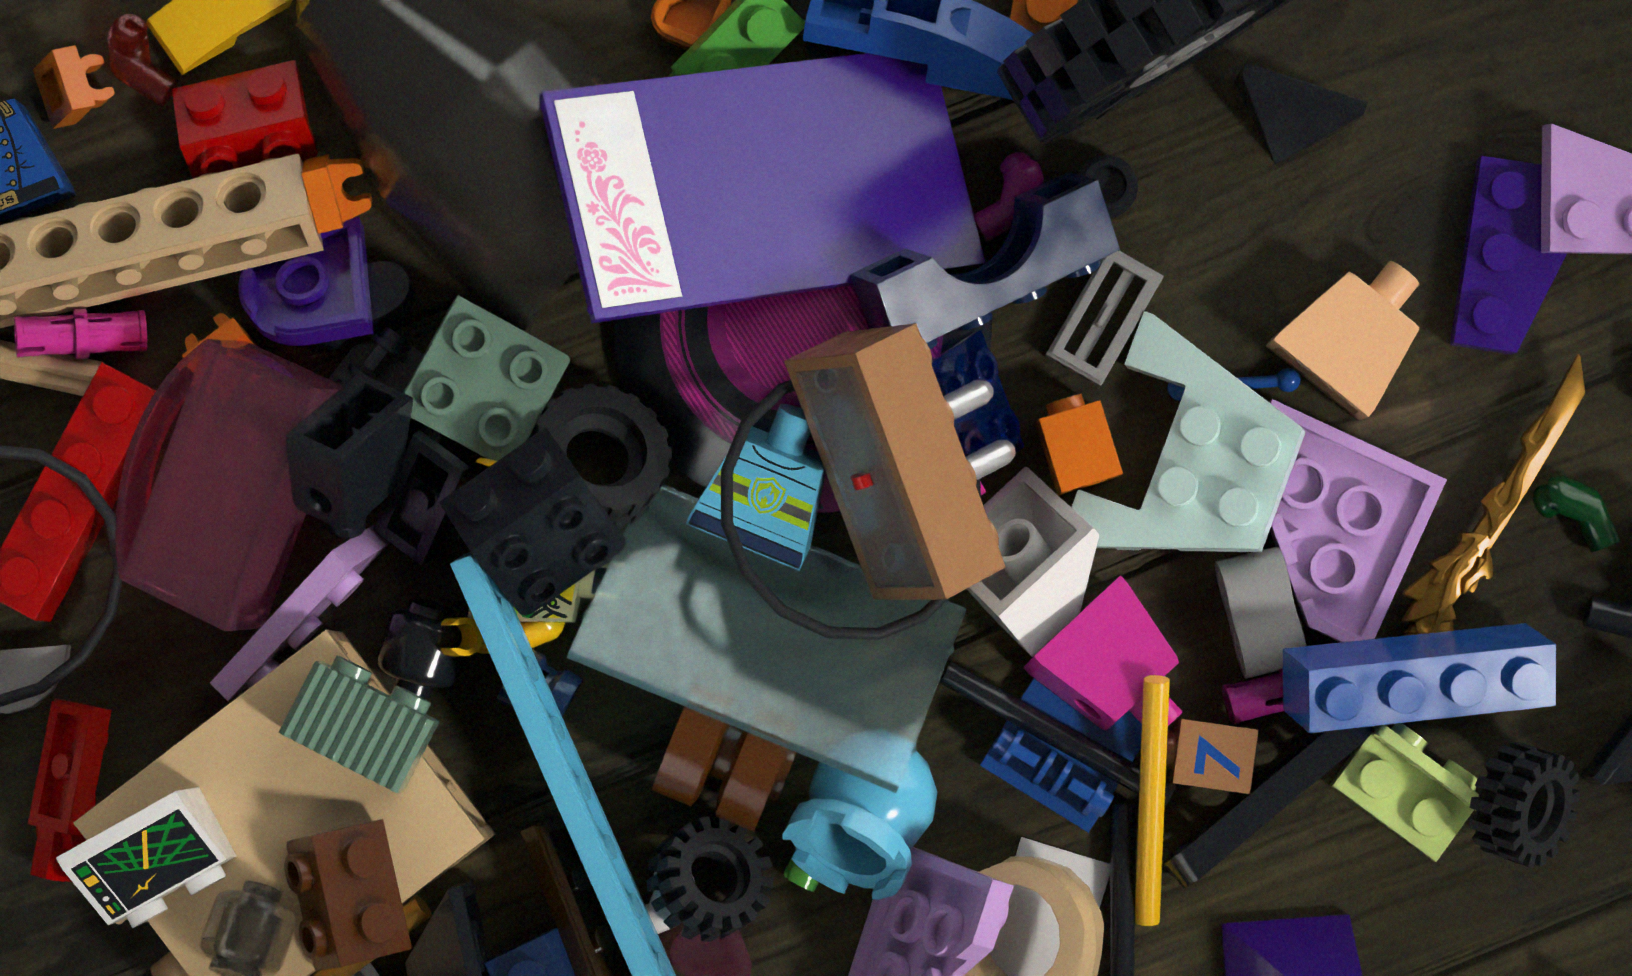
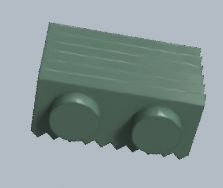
[278,655,439,793]

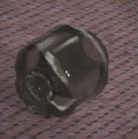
[199,881,297,976]

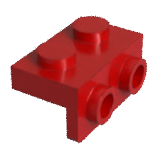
[172,60,318,179]

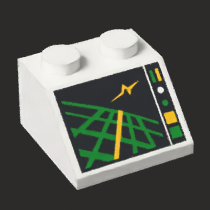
[56,787,237,928]

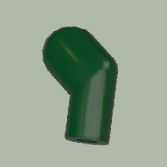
[1533,476,1621,553]

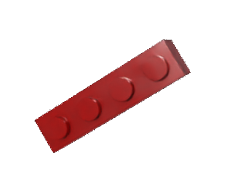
[0,362,172,622]

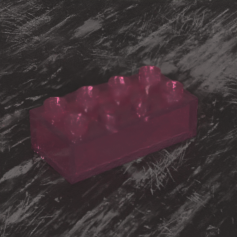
[116,339,343,631]

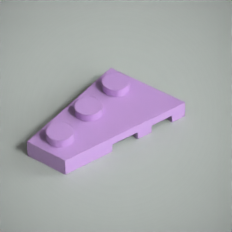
[1541,124,1632,254]
[210,524,390,701]

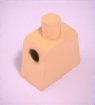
[1266,261,1419,421]

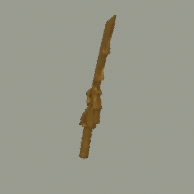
[1401,354,1585,636]

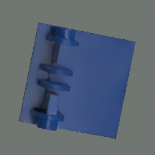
[980,678,1142,833]

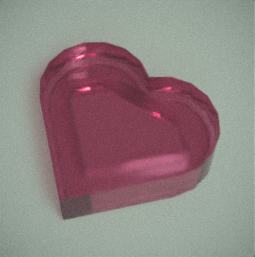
[670,929,752,976]

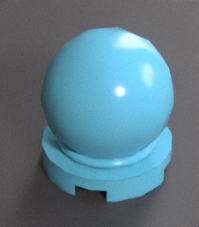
[782,732,938,900]

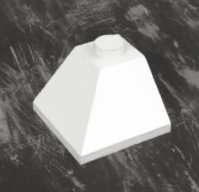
[967,466,1099,657]

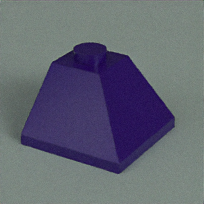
[1221,914,1363,976]

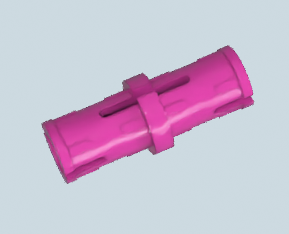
[14,308,147,360]

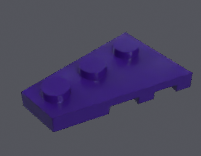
[1450,155,1567,355]

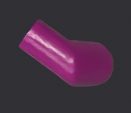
[973,152,1044,243]

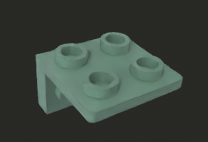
[403,295,570,461]

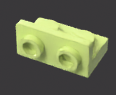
[1329,723,1479,862]

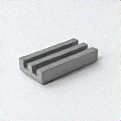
[1045,251,1164,388]

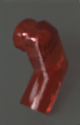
[107,13,178,107]

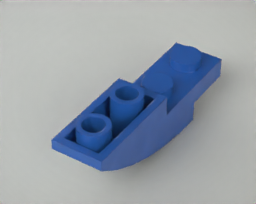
[803,0,1034,100]

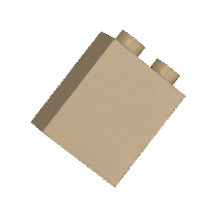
[73,630,496,976]

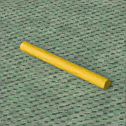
[1135,675,1170,926]

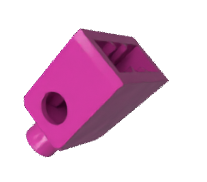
[1023,575,1183,731]

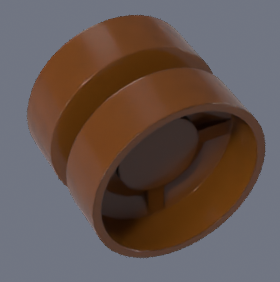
[652,664,805,832]

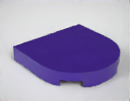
[239,216,373,346]

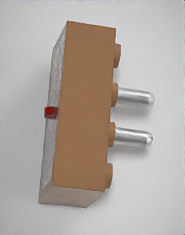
[784,323,1015,600]

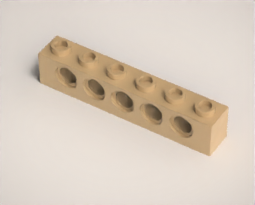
[0,153,324,328]

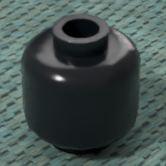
[378,599,464,698]

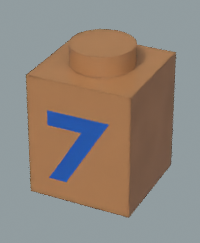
[1166,719,1258,794]

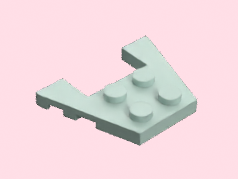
[1071,311,1306,552]

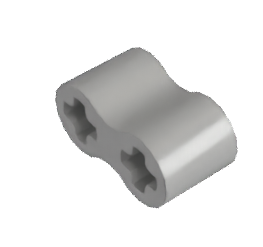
[1215,546,1306,679]

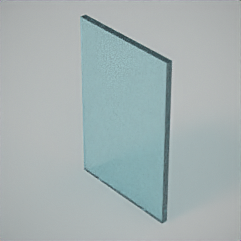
[567,485,966,793]

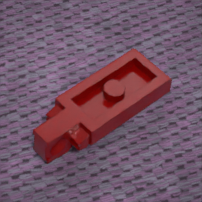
[28,698,112,882]

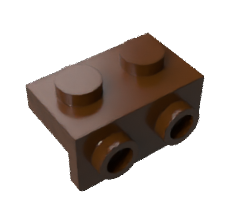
[284,819,412,971]

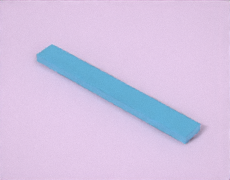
[450,552,676,976]

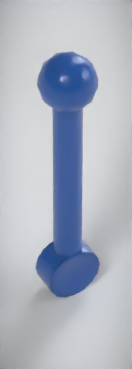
[1167,367,1301,401]

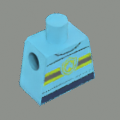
[686,404,826,571]

